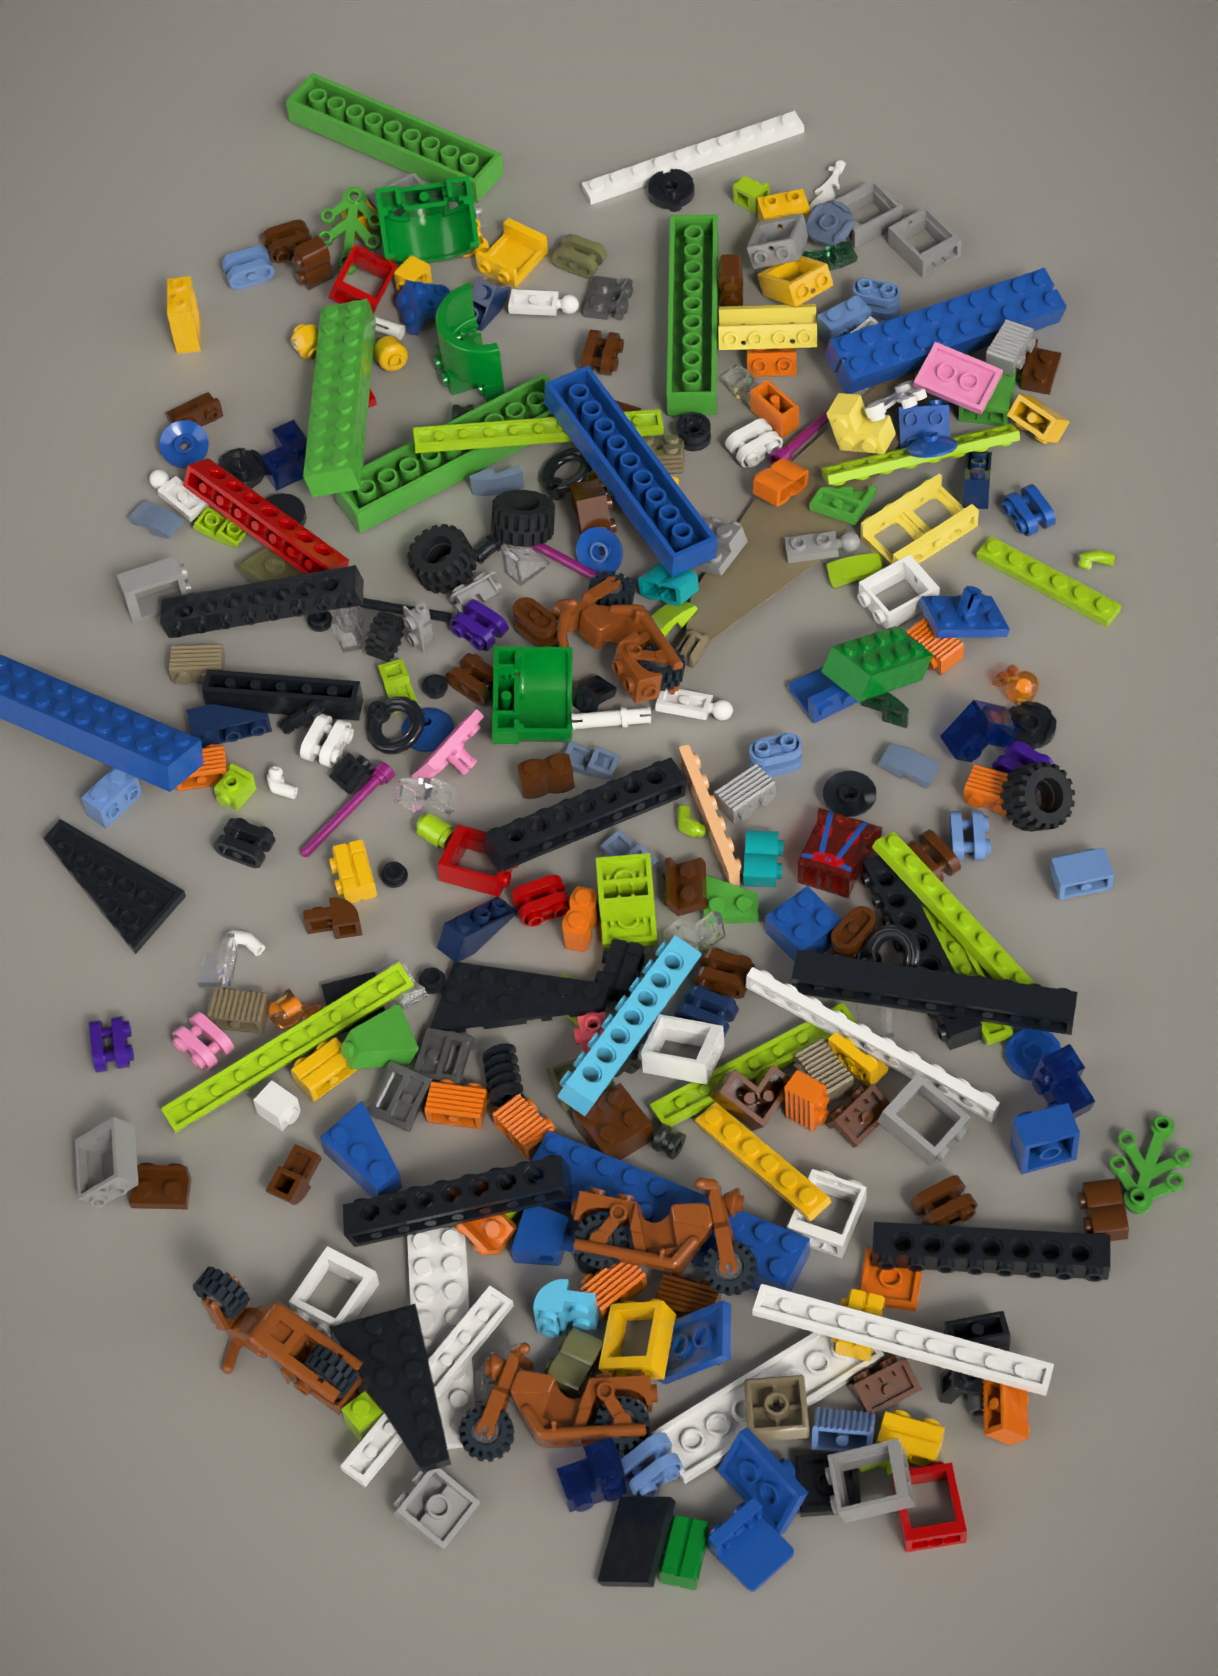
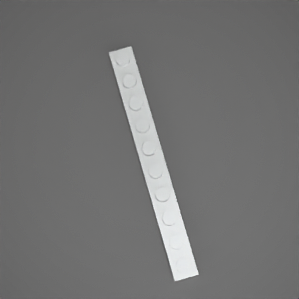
[582,111,804,204]
[746,967,1000,1123]
[753,1284,1054,1396]

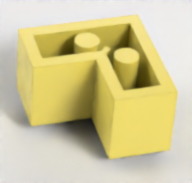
[826,393,896,454]

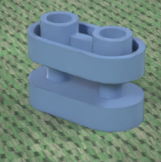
[222,246,275,290]
[853,278,900,321]
[749,733,802,777]
[949,810,991,861]
[618,1432,683,1497]

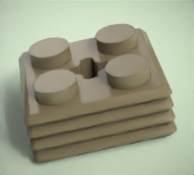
[642,435,684,474]
[744,1375,809,1442]

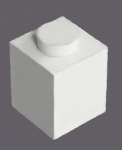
[253,1080,301,1131]

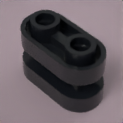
[213,817,276,868]

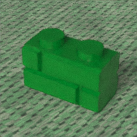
[658,1515,710,1590]

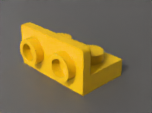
[828,1032,888,1086]

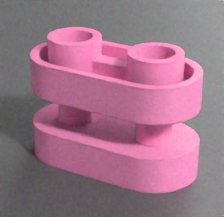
[172,1011,234,1070]

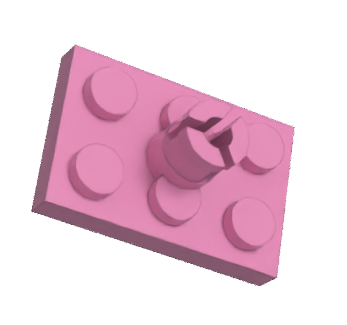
[914,342,1003,415]
[411,709,484,783]

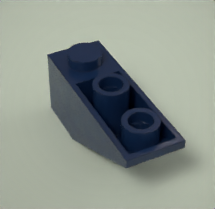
[963,451,992,509]
[187,704,272,748]
[437,897,517,963]

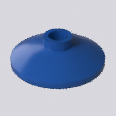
[159,420,209,468]
[907,432,958,458]
[576,527,623,574]
[402,708,454,752]

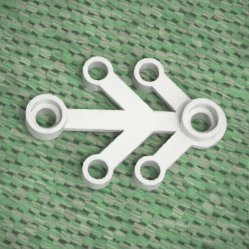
[864,380,927,422]

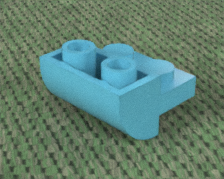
[533,1279,599,1338]

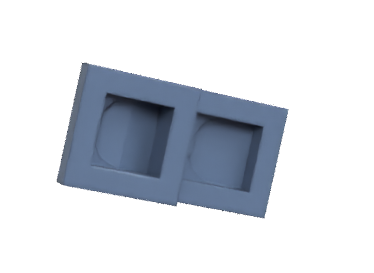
[469,465,525,496]
[128,500,184,539]
[565,741,621,779]
[877,743,940,789]
[599,829,659,868]

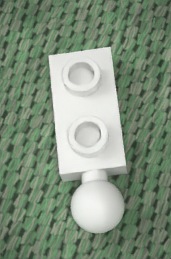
[508,289,579,316]
[149,469,209,522]
[656,689,733,721]

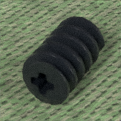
[482,1043,525,1107]

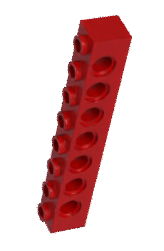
[183,458,349,574]

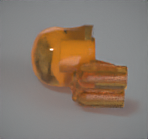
[992,664,1039,705]
[268,989,323,1029]

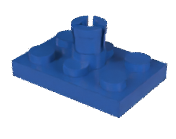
[919,586,1010,638]
[658,1300,731,1385]
[717,1427,808,1535]

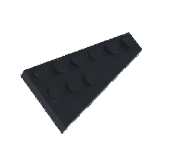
[44,819,186,955]
[430,962,611,1033]
[330,1304,452,1473]

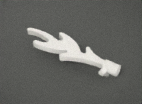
[809,160,846,213]

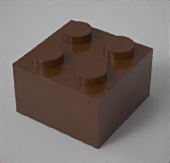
[573,1083,654,1160]

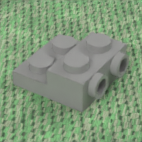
[691,517,748,576]
[392,1468,481,1552]

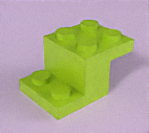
[596,853,658,950]

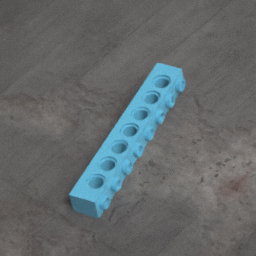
[557,935,702,1116]

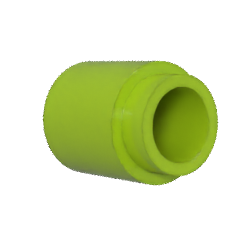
[416,813,454,850]

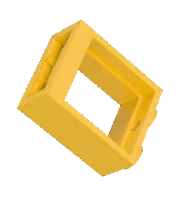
[757,255,833,307]
[167,276,201,353]
[598,1299,676,1380]

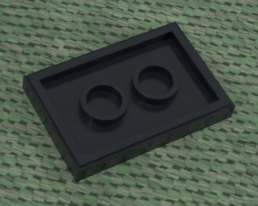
[597,1496,676,1587]

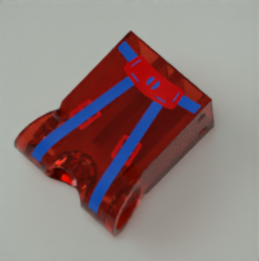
[798,808,882,899]

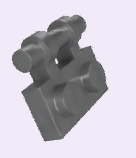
[583,276,633,320]

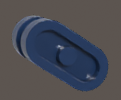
[674,985,739,1037]

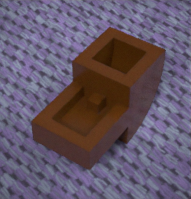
[303,897,363,939]
[265,1144,322,1205]

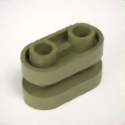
[552,234,607,279]

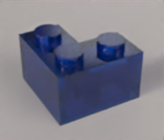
[261,419,307,491]
[940,700,1021,763]
[1032,1044,1095,1118]
[556,1437,627,1512]

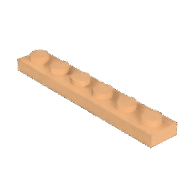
[679,744,743,886]

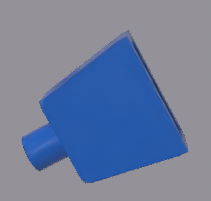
[511,1206,576,1266]

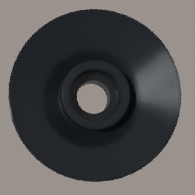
[823,771,876,817]

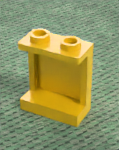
[475,218,548,288]

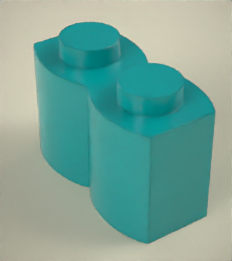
[638,563,699,606]
[743,830,784,887]

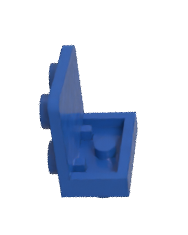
[395,280,450,335]
[897,399,950,449]
[789,667,859,724]
[708,1497,794,1592]

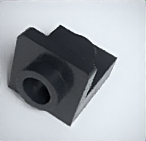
[573,675,617,713]
[329,752,373,795]
[940,1369,982,1404]

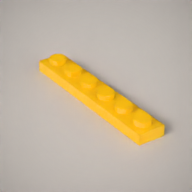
[695,1102,831,1222]

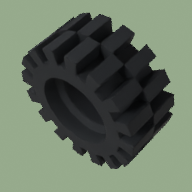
[365,611,405,662]

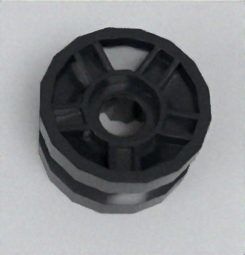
[676,412,711,452]

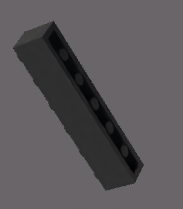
[202,669,364,721]

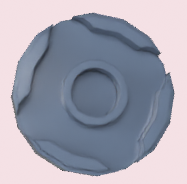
[806,201,854,246]

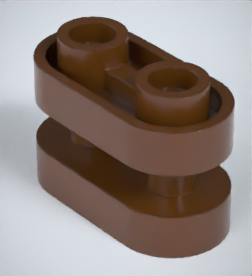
[262,220,312,263]
[581,329,624,376]
[513,597,558,647]
[445,653,493,706]
[907,829,961,882]
[831,906,876,959]
[692,947,755,999]
[910,1175,978,1226]

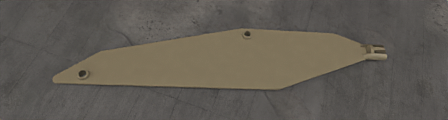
[675,370,931,668]

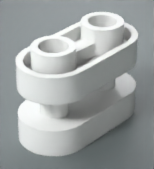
[725,418,783,468]
[300,714,354,768]

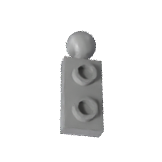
[785,531,860,563]

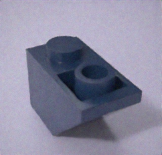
[472,277,510,331]

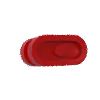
[511,874,570,927]

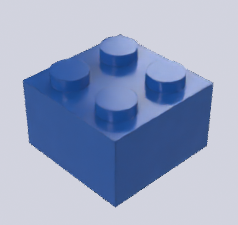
[765,886,842,962]
[1010,1103,1080,1174]

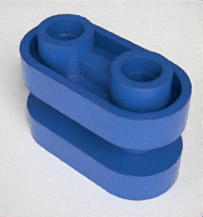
[1002,484,1056,537]

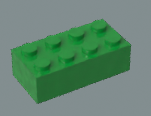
[821,626,934,702]

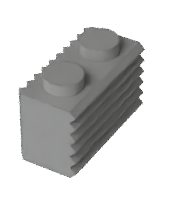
[986,319,1036,377]
[714,763,776,824]

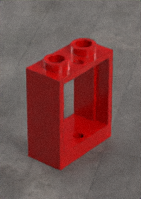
[328,244,398,314]
[437,824,519,897]
[891,1461,967,1553]

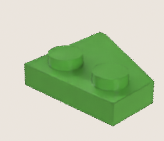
[809,486,877,525]
[704,875,759,925]

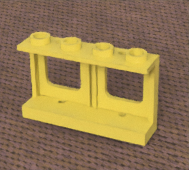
[718,304,817,350]
[861,473,979,566]

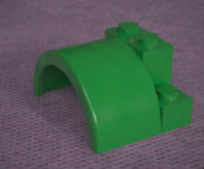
[375,176,480,264]
[433,282,505,403]
[492,646,572,744]

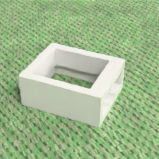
[858,555,940,629]
[638,1014,725,1085]
[787,1169,867,1259]
[289,1246,379,1338]

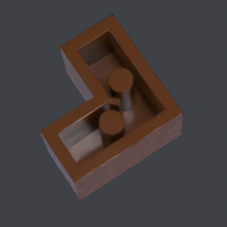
[569,478,617,536]
[709,1065,791,1131]

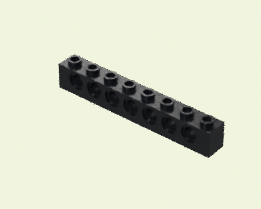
[160,565,364,638]
[483,757,687,873]
[860,855,982,1050]
[343,1155,573,1247]
[872,1222,1111,1282]

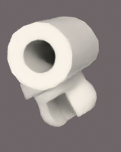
[266,766,298,799]
[224,930,265,956]

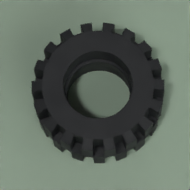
[491,490,555,547]
[407,524,477,594]
[1000,762,1075,832]

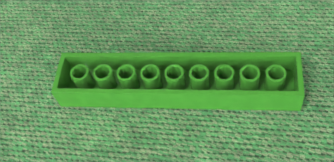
[286,73,504,203]
[667,214,719,416]
[303,299,376,497]
[334,373,554,533]

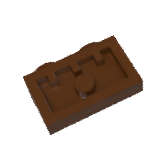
[1018,339,1062,395]
[166,392,223,427]
[662,857,707,916]
[826,1084,890,1148]
[129,1162,192,1210]
[848,1355,922,1414]

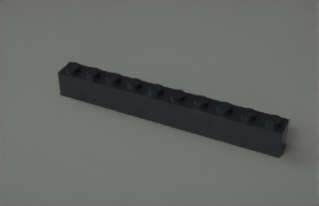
[791,950,1078,1035]

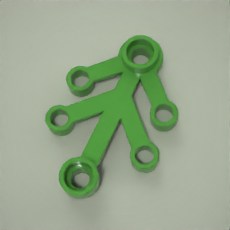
[319,187,380,276]
[1109,1115,1192,1214]

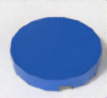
[1005,1028,1062,1081]

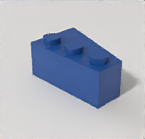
[320,1101,402,1198]

